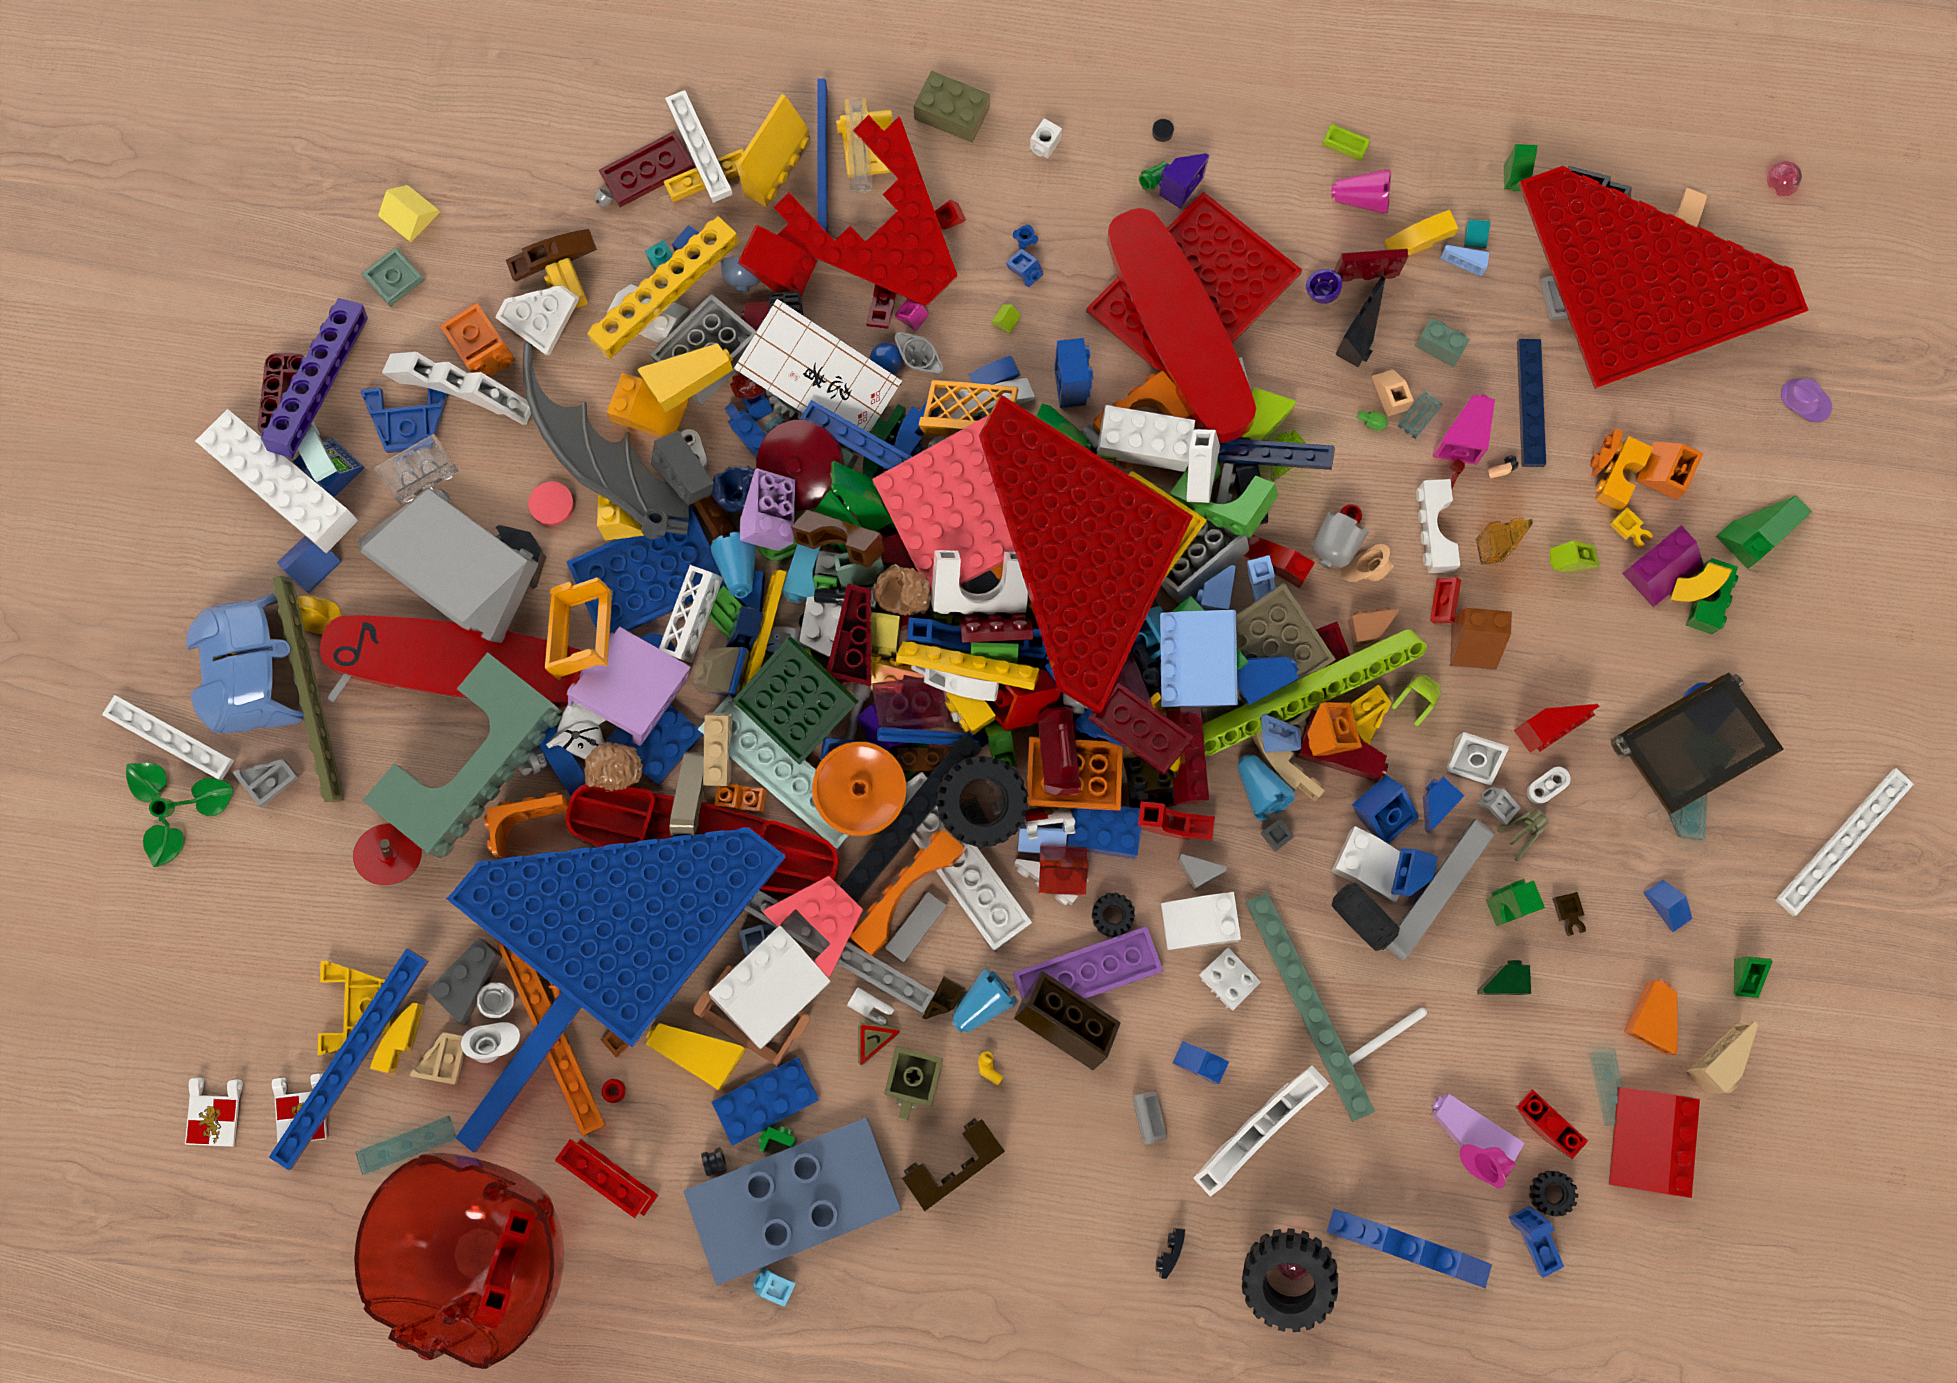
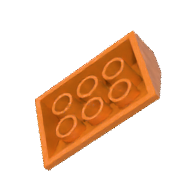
[1027,737,1123,811]

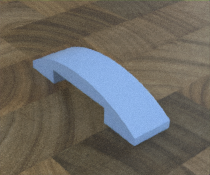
[1247,555,1276,602]

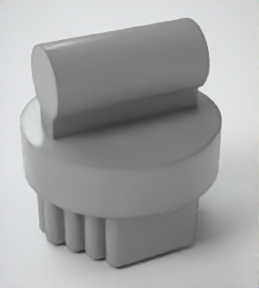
[517,746,547,776]

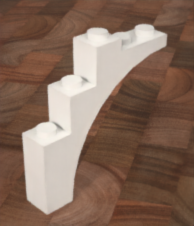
[1193,1065,1329,1197]

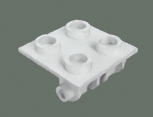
[1199,948,1261,1011]

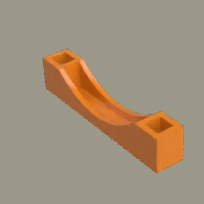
[851,829,967,956]

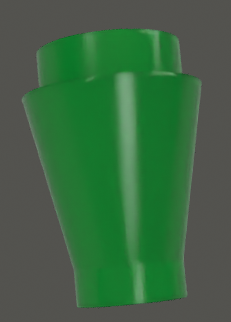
[1139,161,1168,190]

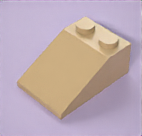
[1687,1021,1758,1094]

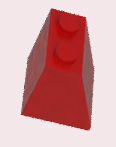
[985,670,1061,731]

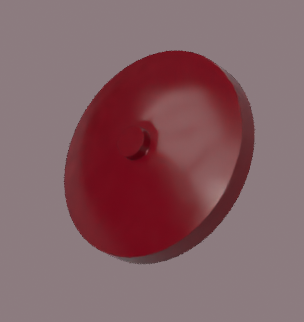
[756,420,844,511]

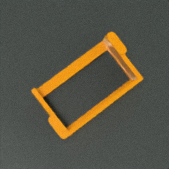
[545,577,612,680]

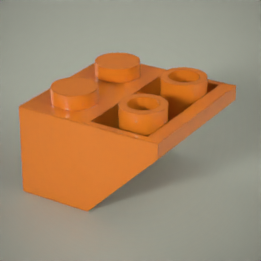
[1635,442,1703,500]

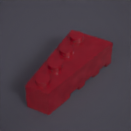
[827,583,872,686]

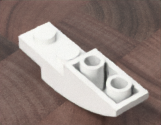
[911,665,999,701]

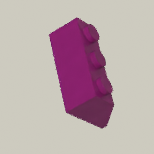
[1622,525,1704,607]

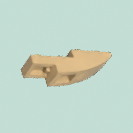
[1252,732,1325,801]

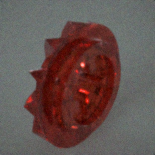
[730,372,765,399]

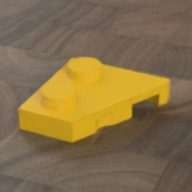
[1350,684,1392,745]

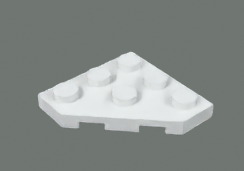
[495,286,580,355]

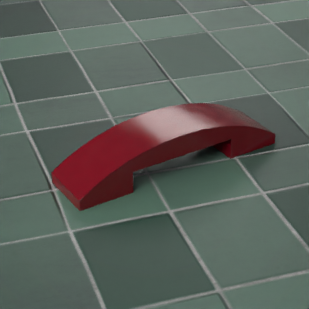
[866,285,896,329]

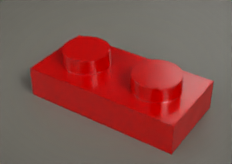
[1430,577,1461,624]

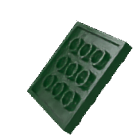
[732,636,859,765]

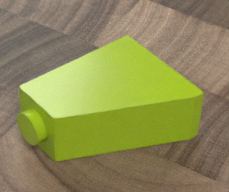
[1237,387,1296,441]

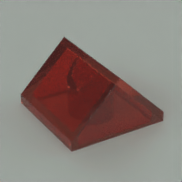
[1038,846,1088,896]

